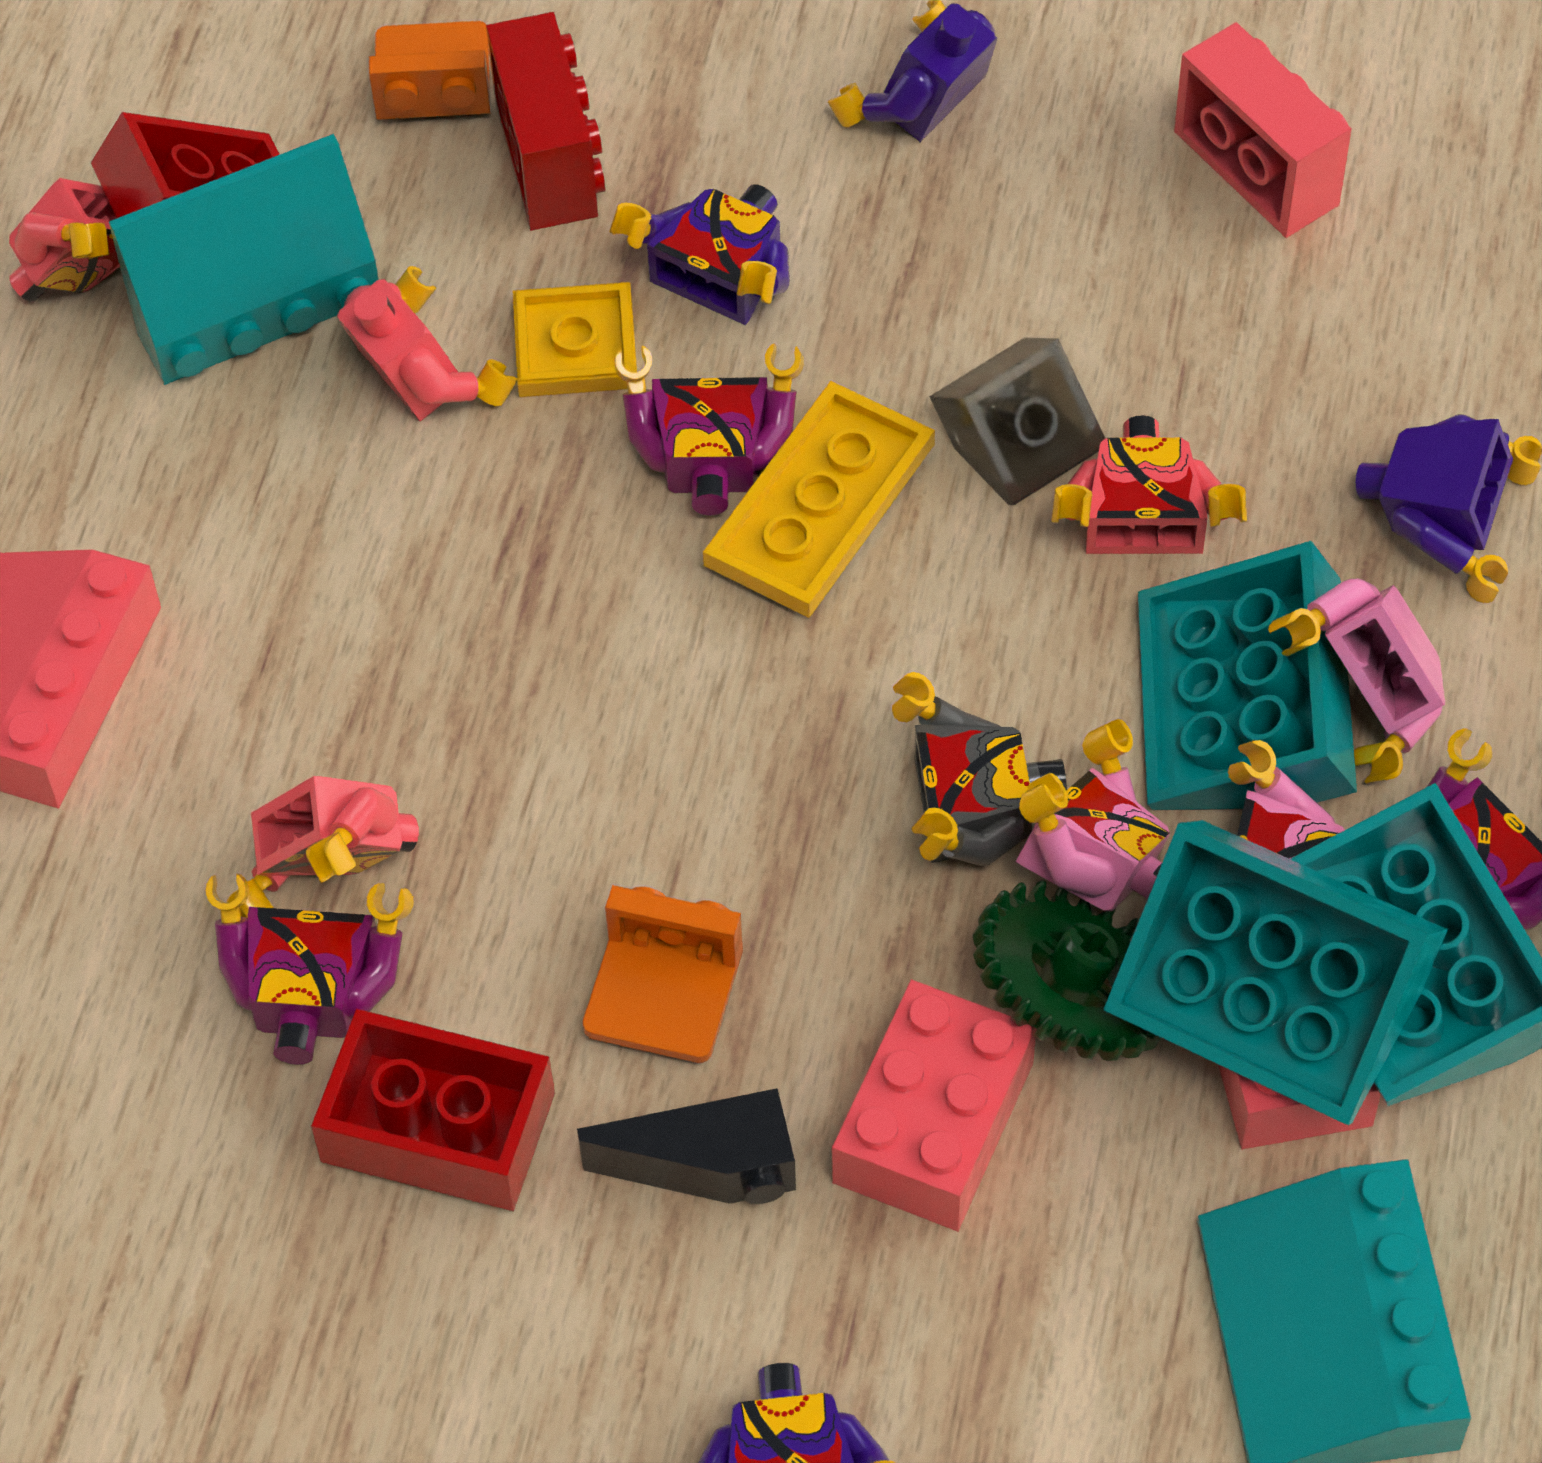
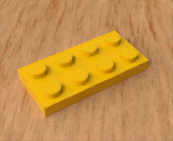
[703,381,935,618]

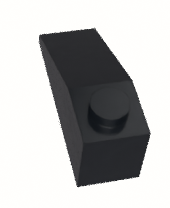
[577,1088,796,1204]

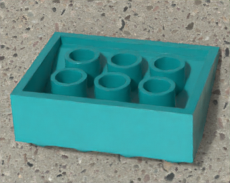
[109,134,379,385]
[1138,541,1357,810]
[1291,783,1542,1106]
[1103,820,1448,1125]
[1197,1159,1471,1463]

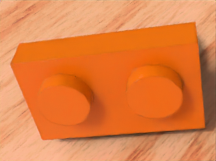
[369,21,491,120]
[583,885,743,1063]

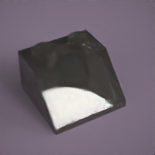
[929,338,1106,505]

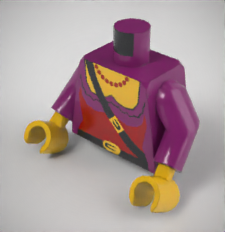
[615,343,804,516]
[1427,728,1542,930]
[205,873,414,1065]

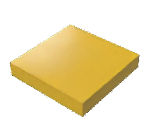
[513,282,637,397]

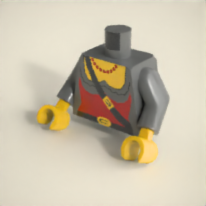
[892,672,1067,866]

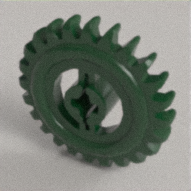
[973,880,1162,1061]

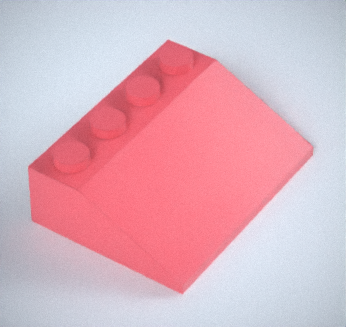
[0,549,161,809]

